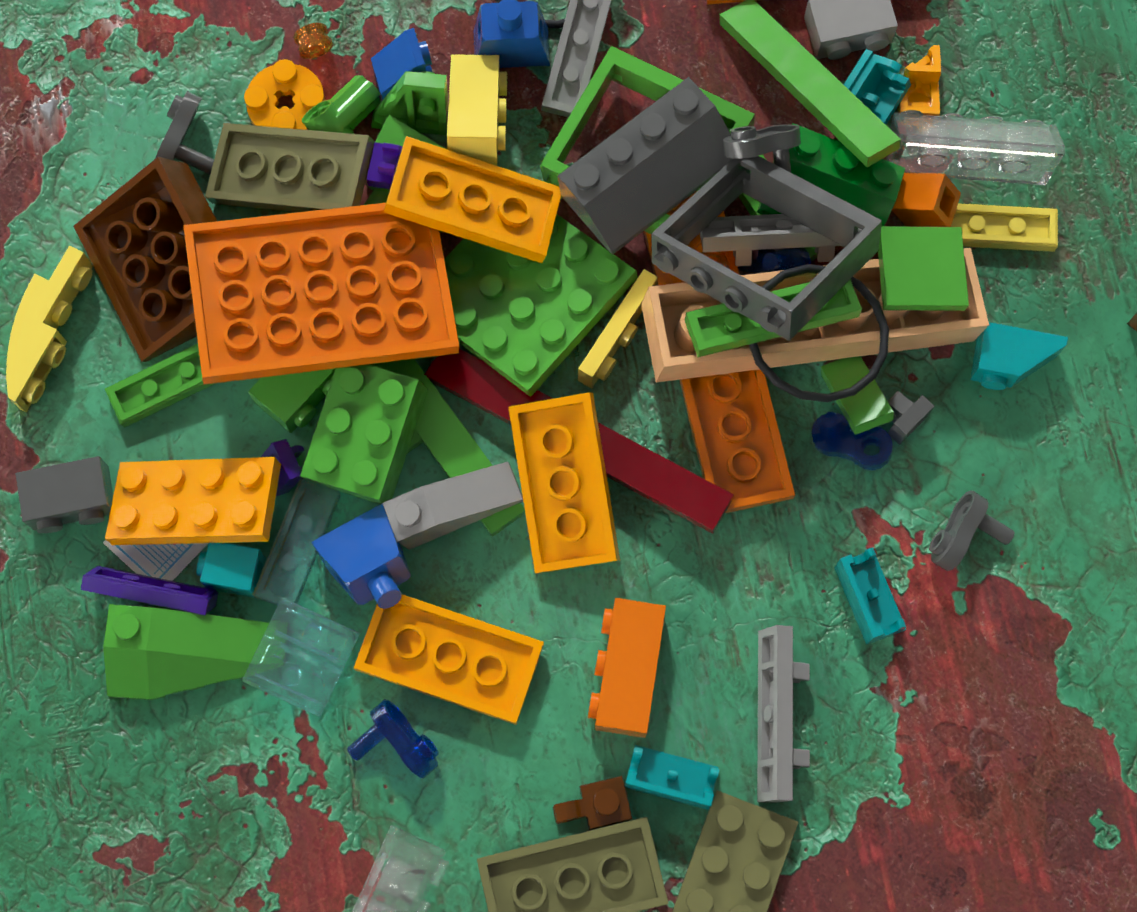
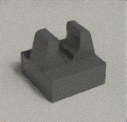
[888,391,935,445]

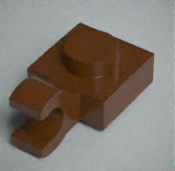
[552,776,632,830]

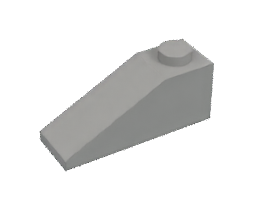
[383,461,523,550]

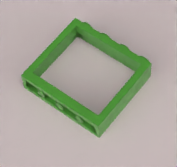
[540,46,755,246]

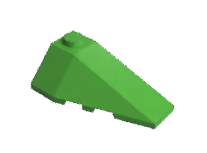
[103,604,288,700]

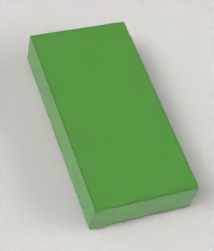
[821,356,894,435]

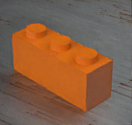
[588,598,666,738]

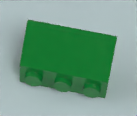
[757,123,905,226]

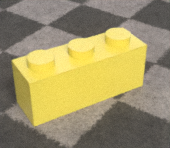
[447,55,507,166]

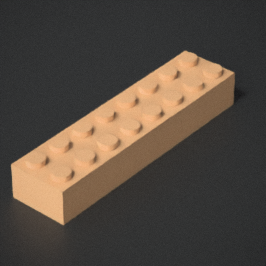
[641,248,989,383]

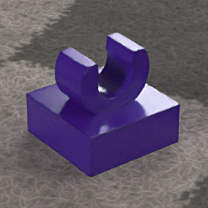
[366,142,402,189]
[261,439,304,496]

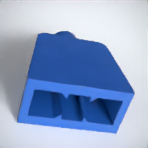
[473,0,550,68]
[312,503,411,609]

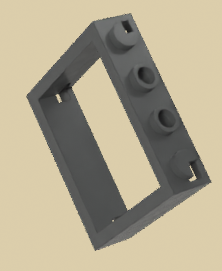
[652,156,882,341]

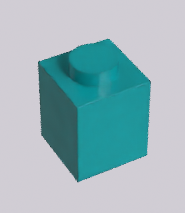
[197,543,266,598]

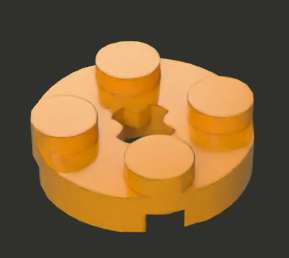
[244,59,325,130]

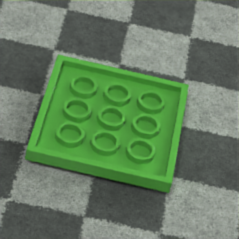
[444,214,638,397]

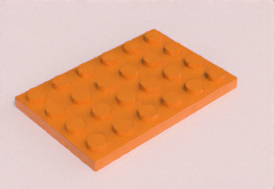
[183,203,459,385]

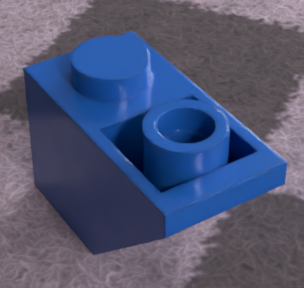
[371,28,432,100]

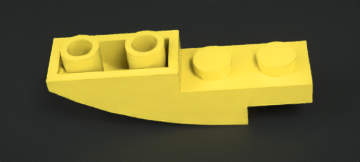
[6,246,93,412]

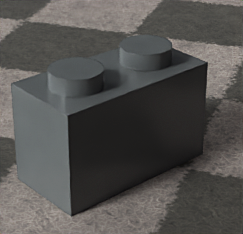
[15,456,113,533]

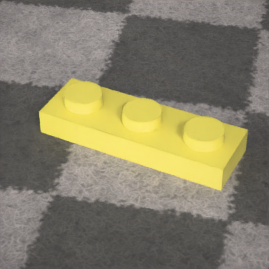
[578,269,658,389]

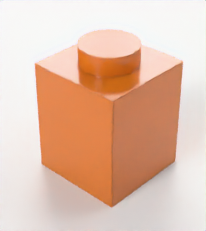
[892,172,961,227]

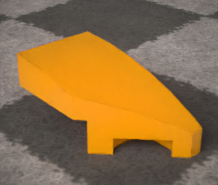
[897,45,941,124]

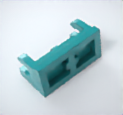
[843,49,911,124]
[834,547,906,645]
[625,745,720,810]

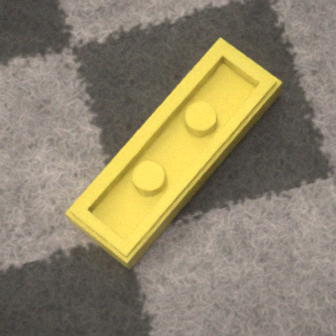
[951,203,1058,252]

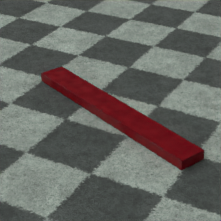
[424,348,734,534]

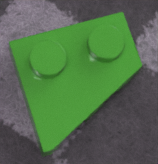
[371,71,448,135]

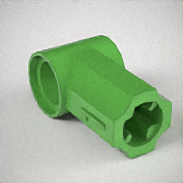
[302,75,381,134]

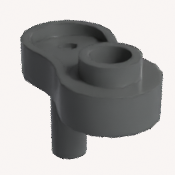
[155,91,214,175]
[723,124,801,173]
[929,490,1015,571]

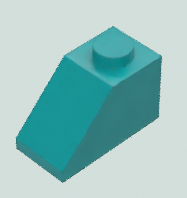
[970,322,1068,390]

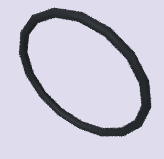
[749,264,889,403]

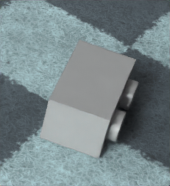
[804,0,898,60]

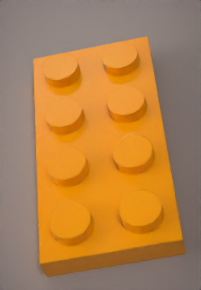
[384,136,561,263]
[508,392,620,573]
[105,457,281,545]
[354,594,544,725]

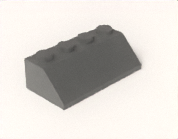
[558,77,732,255]

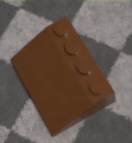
[73,157,217,362]

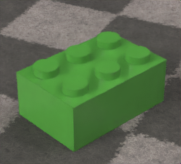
[300,365,428,504]

